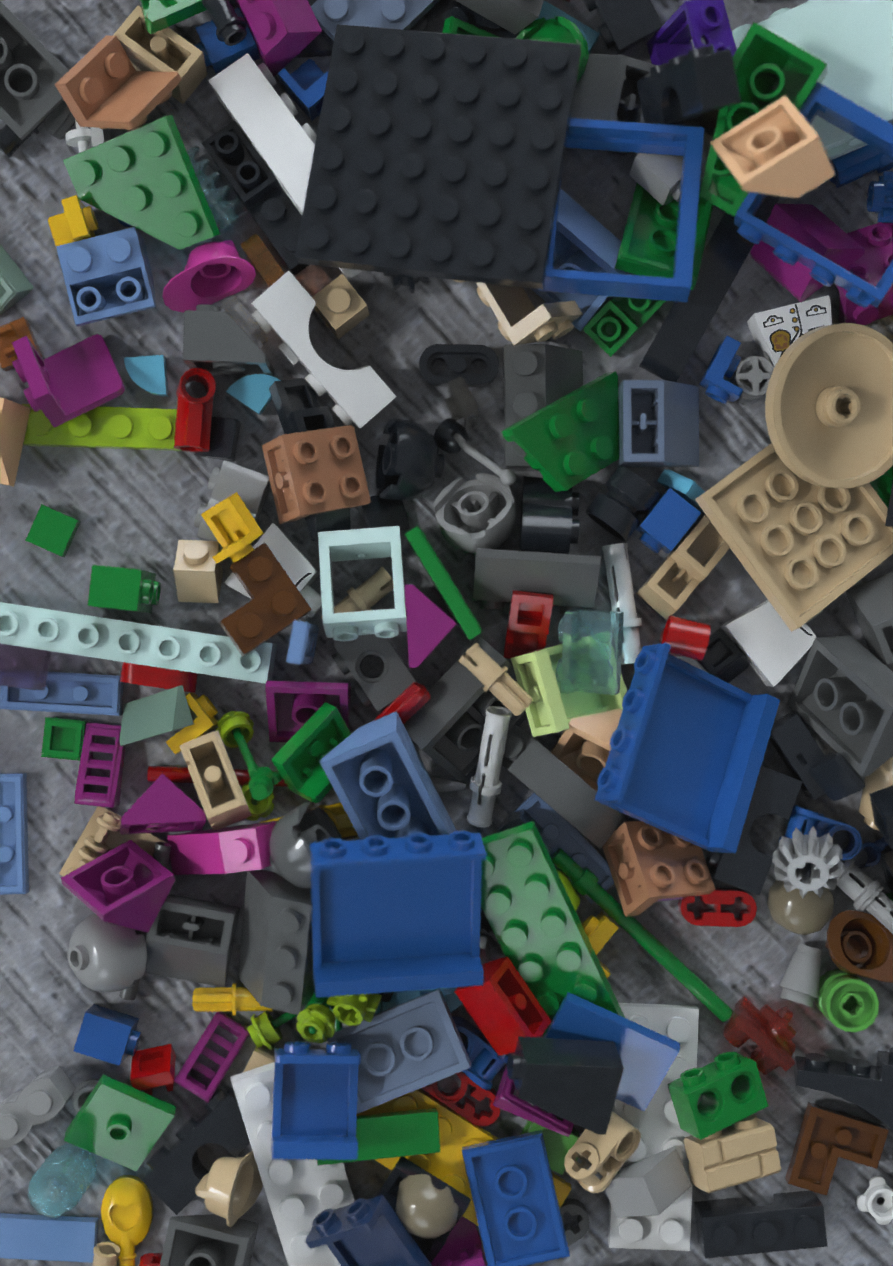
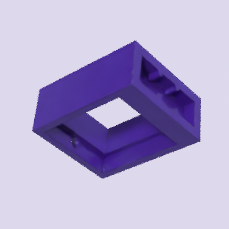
[646,0,737,66]

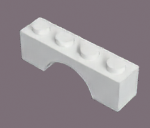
[250,271,397,428]

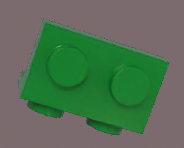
[271,702,351,804]

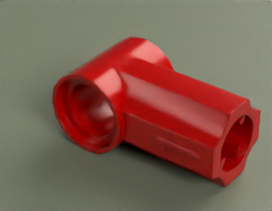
[174,368,216,453]
[659,615,711,661]

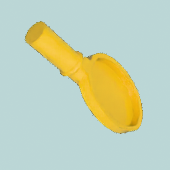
[101,1175,153,1266]

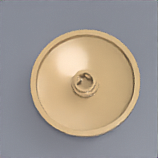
[765,323,893,489]

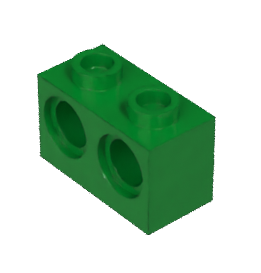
[88,564,161,613]
[667,1051,769,1140]

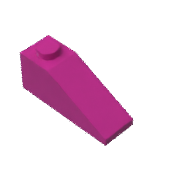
[167,821,277,875]

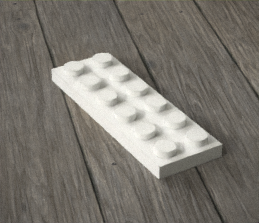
[608,1003,699,1251]
[230,1062,354,1266]

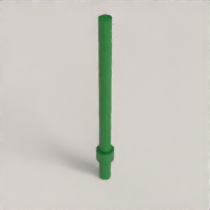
[551,848,733,1022]

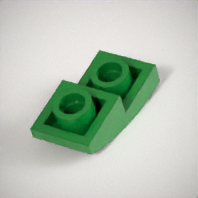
[583,275,667,357]

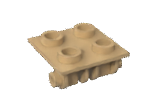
[59,806,167,876]

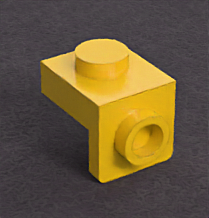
[48,195,99,249]
[201,492,264,564]
[166,692,218,755]
[582,911,619,979]

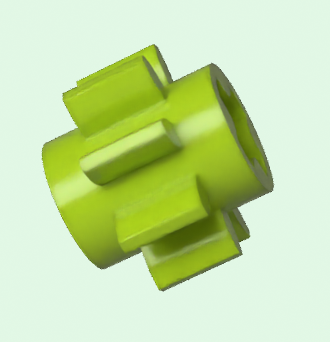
[327,993,382,1026]

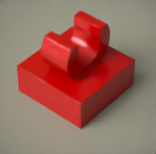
[130,1043,176,1095]

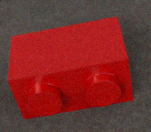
[454,956,552,1056]

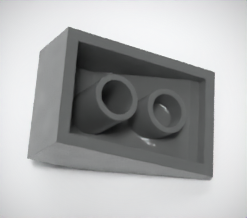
[0,1,68,140]

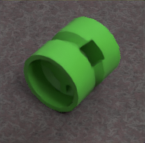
[814,969,879,1032]

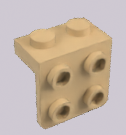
[476,282,583,345]

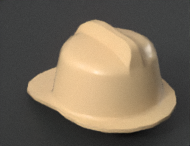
[195,1150,263,1227]

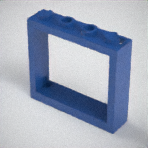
[734,82,893,308]
[538,118,704,302]

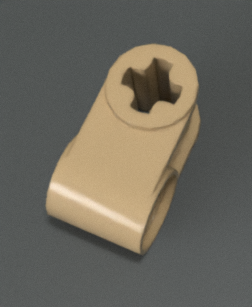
[564,1111,641,1193]

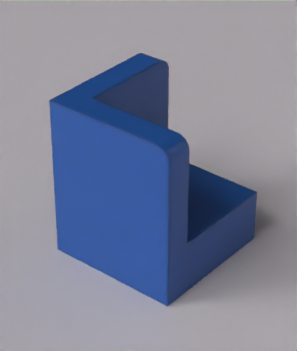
[278,59,328,121]

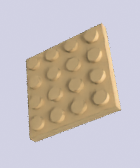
[695,443,893,632]

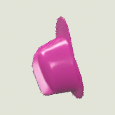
[162,240,256,313]

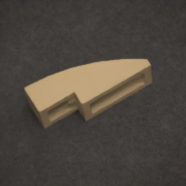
[636,514,730,619]

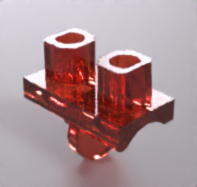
[723,996,797,1075]

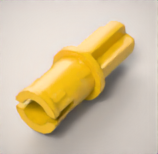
[192,983,273,1016]

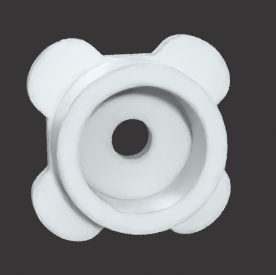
[856,1176,893,1225]

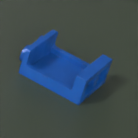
[271,1042,361,1160]

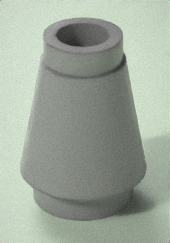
[779,944,822,1007]

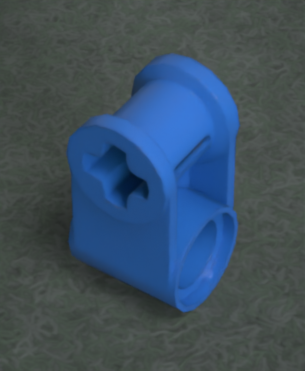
[778,805,862,861]
[452,1016,509,1091]

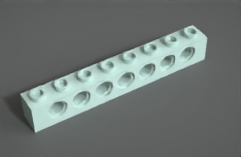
[0,602,277,684]

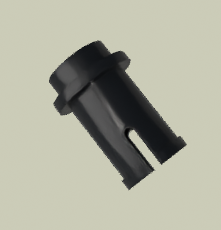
[202,0,247,46]

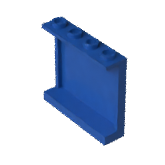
[595,643,780,854]
[310,831,486,997]

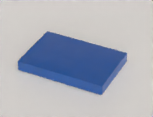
[543,992,680,1112]
[462,1130,570,1266]

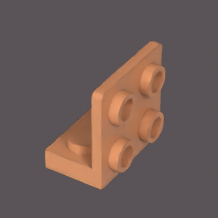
[55,35,182,131]
[262,425,371,524]
[602,821,715,917]

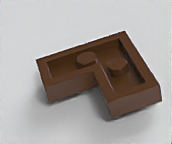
[219,543,312,657]
[785,1102,889,1196]

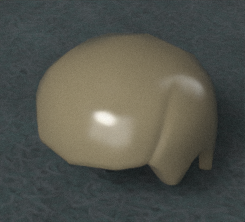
[767,880,835,935]
[396,1174,459,1239]

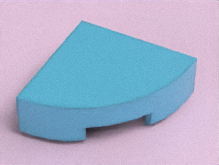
[124,355,168,397]
[226,374,281,416]
[657,469,705,511]

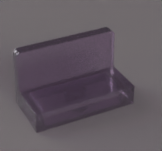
[0,644,51,690]

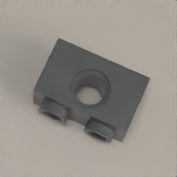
[331,634,418,712]

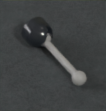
[433,418,516,485]

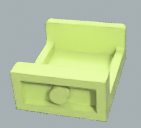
[511,631,627,737]

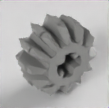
[773,827,844,899]

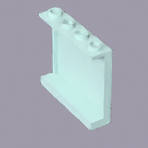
[732,0,893,161]

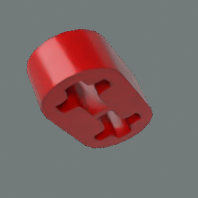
[120,662,198,693]
[678,887,757,927]

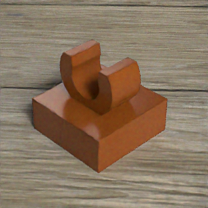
[0,317,42,371]

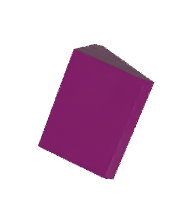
[750,203,865,303]
[404,584,457,668]
[265,680,351,743]
[120,774,206,835]
[61,839,175,932]

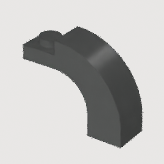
[502,724,626,849]

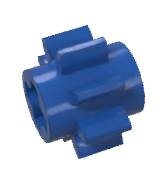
[867,171,893,223]

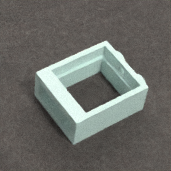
[318,526,407,641]

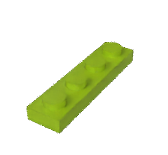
[22,404,182,451]

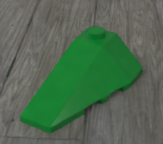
[699,22,827,217]

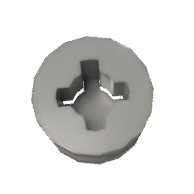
[730,356,774,401]

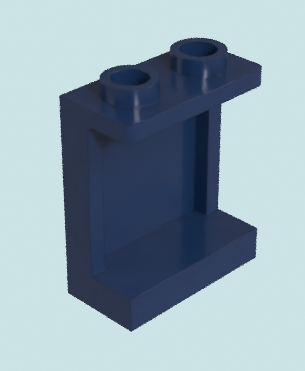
[305,1195,432,1266]

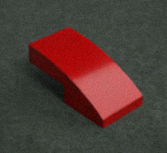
[503,590,554,659]

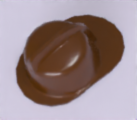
[825,910,893,983]

